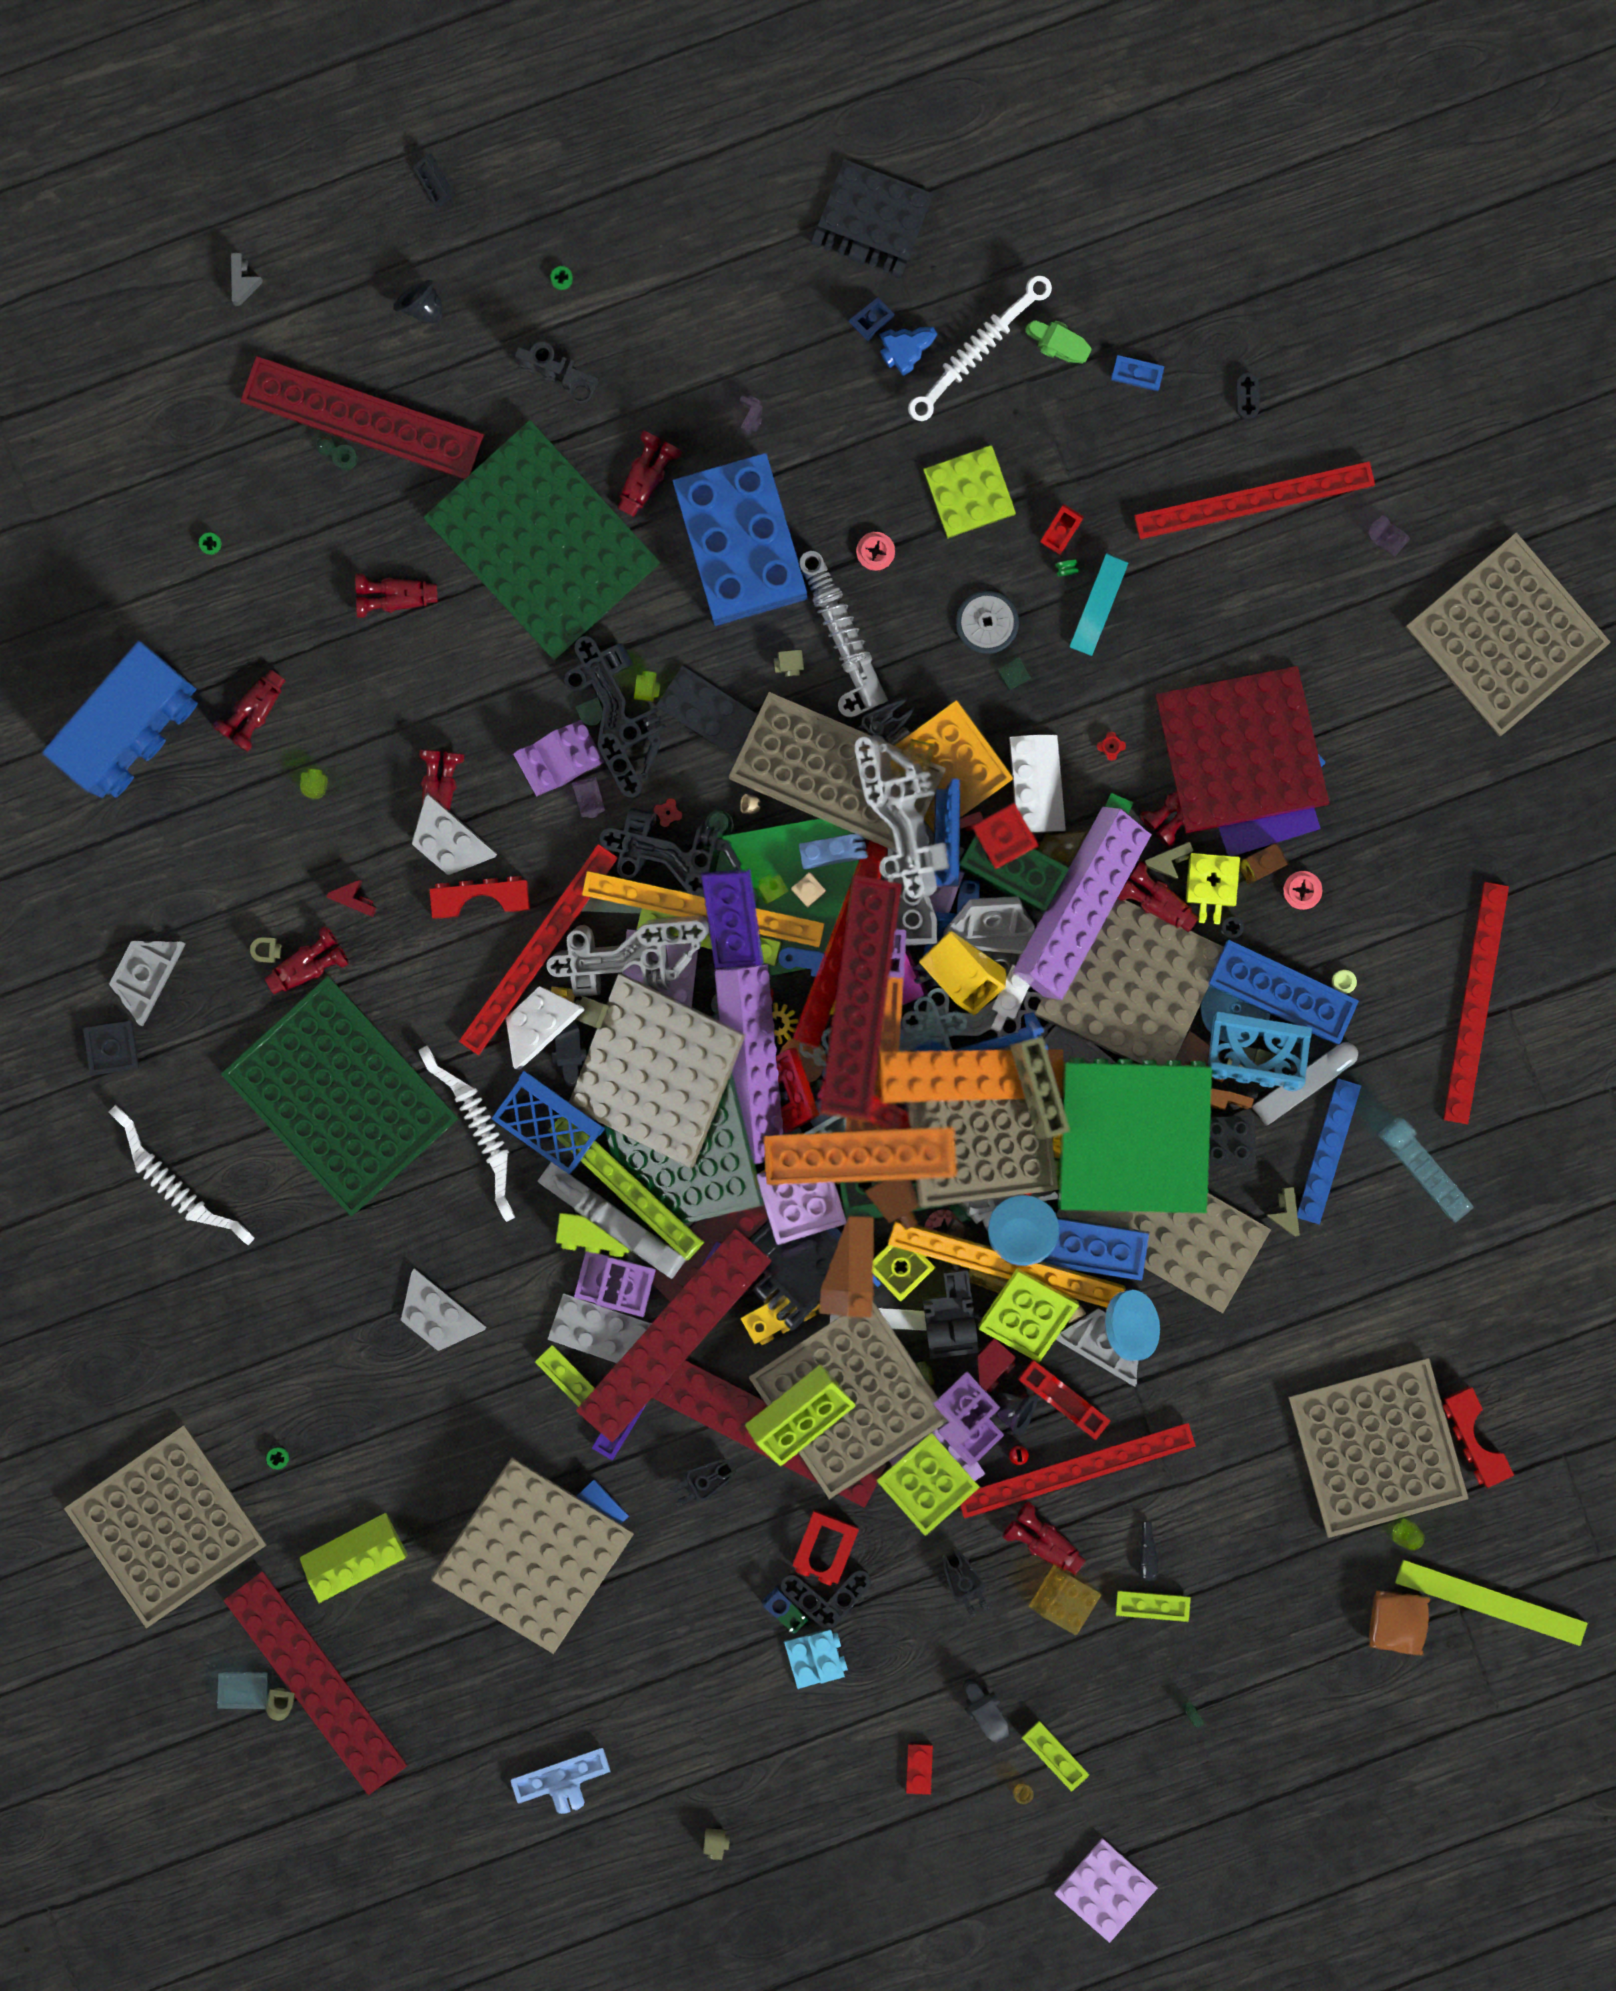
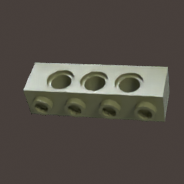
[1010,1037,1070,1139]

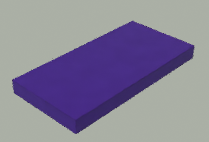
[1218,808,1321,857]
[701,869,764,968]

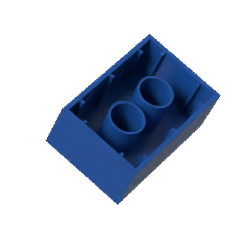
[673,453,807,626]
[43,642,198,798]

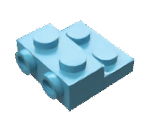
[784,1629,848,1689]

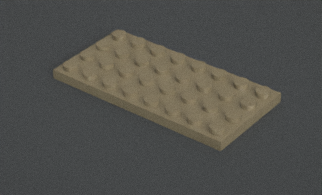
[729,692,946,852]
[1056,1193,1271,1313]

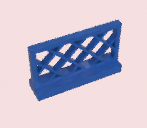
[934,779,960,887]
[492,1071,605,1175]

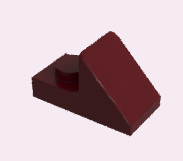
[327,880,377,917]

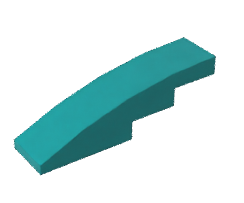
[1070,553,1129,656]

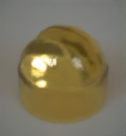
[1013,1783,1033,1804]

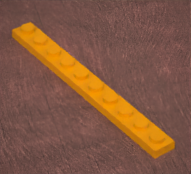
[582,871,825,947]
[888,1220,1125,1307]

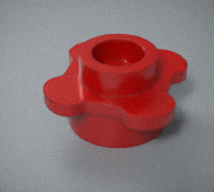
[1097,732,1126,761]
[654,799,682,827]

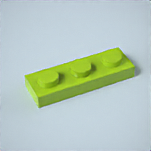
[535,1345,595,1407]
[1115,1590,1191,1622]
[1022,1721,1089,1792]

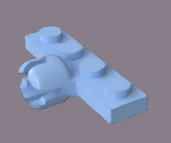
[511,1748,611,1814]

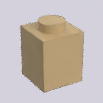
[792,873,826,907]

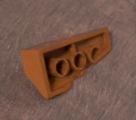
[820,1216,873,1317]

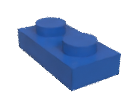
[1111,355,1164,391]

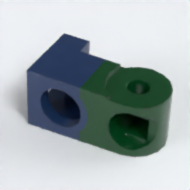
[761,1586,808,1634]

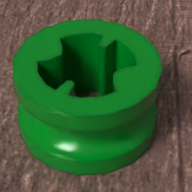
[551,266,573,290]
[199,532,222,555]
[1055,560,1079,576]
[266,1447,289,1470]

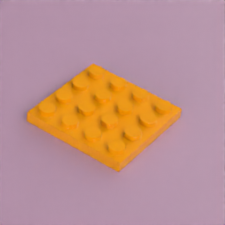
[895,700,1014,833]

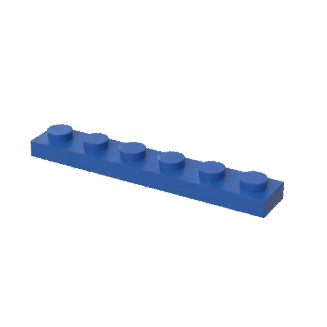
[1297,1079,1361,1225]

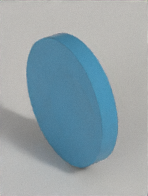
[1200,985,1270,1043]
[988,1195,1059,1265]
[1105,1290,1160,1361]

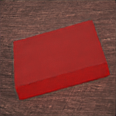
[972,803,1038,869]

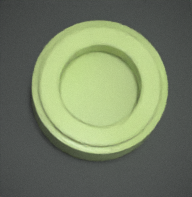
[1332,970,1357,994]

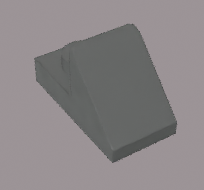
[231,253,263,306]

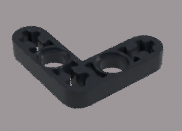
[781,1569,871,1629]

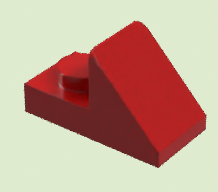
[1040,504,1084,554]

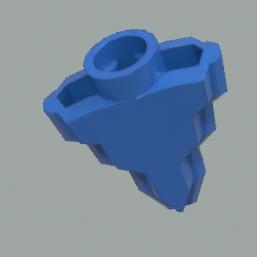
[880,327,937,377]

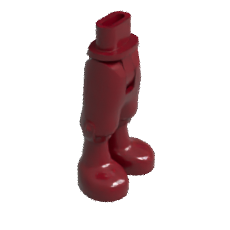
[617,430,683,517]
[355,573,437,618]
[212,669,286,752]
[419,749,465,811]
[1139,791,1184,848]
[1117,860,1199,932]
[264,926,349,995]
[1002,1501,1086,1575]

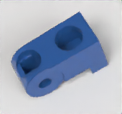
[957,880,979,915]
[779,947,825,976]

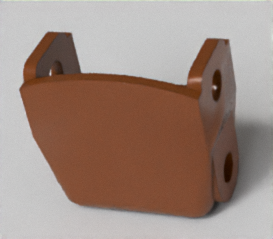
[1369,1590,1430,1655]

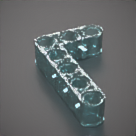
[1378,1118,1474,1223]

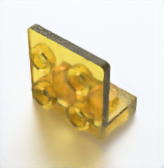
[1029,1565,1101,1635]

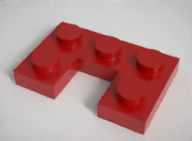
[776,1047,820,1133]

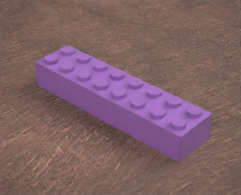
[1013,807,1151,1000]
[715,964,783,1164]

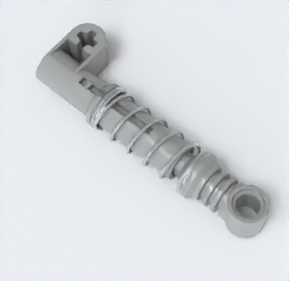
[800,551,888,718]

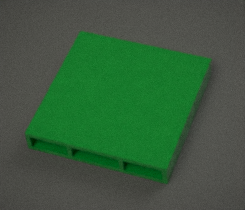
[704,819,859,976]
[1058,1057,1212,1213]

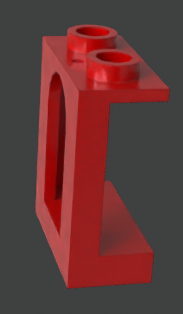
[792,1510,859,1585]

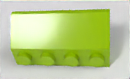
[745,1364,856,1466]
[300,1513,408,1603]

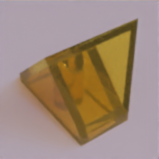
[890,739,935,778]
[1036,830,1090,868]

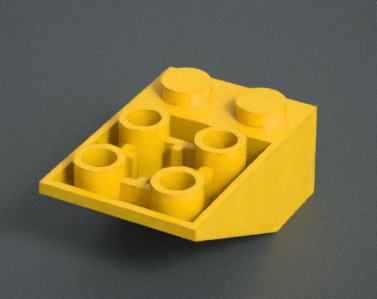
[919,931,1006,1016]

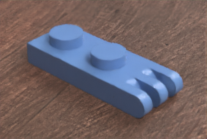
[799,834,868,869]

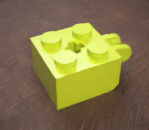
[1186,853,1240,924]
[873,1245,935,1302]

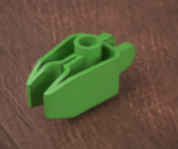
[1025,320,1092,363]

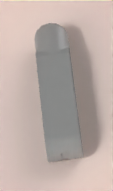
[1251,1042,1358,1126]

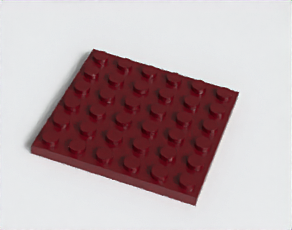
[1156,666,1329,833]

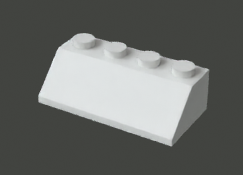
[1009,735,1066,834]

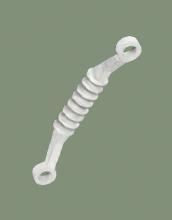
[908,276,1052,421]
[418,1046,515,1222]
[109,1105,255,1245]

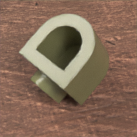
[774,650,804,677]
[250,938,281,963]
[266,1688,294,1721]
[703,1828,730,1860]

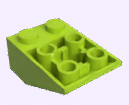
[556,1213,631,1257]

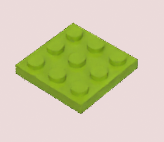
[924,445,1016,538]
[978,1268,1079,1362]
[877,1432,980,1536]

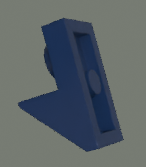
[849,298,895,341]

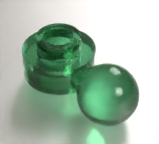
[316,437,358,470]

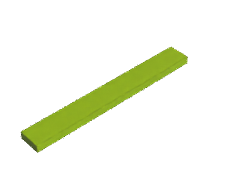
[548,1117,704,1261]
[1395,1560,1588,1646]

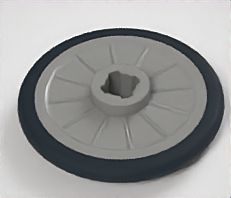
[956,591,1019,654]

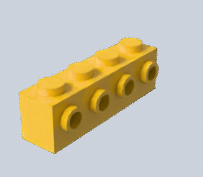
[741,1298,820,1345]

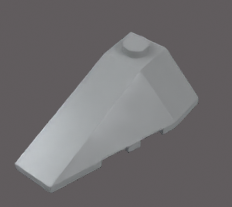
[888,848,937,946]

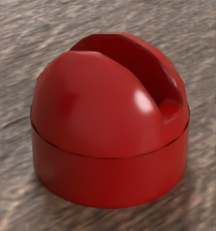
[1009,1445,1029,1465]

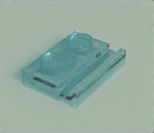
[218,1672,268,1709]

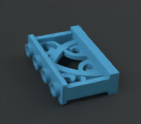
[1208,1012,1312,1091]

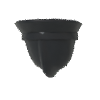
[393,280,443,323]
[993,1392,1039,1436]

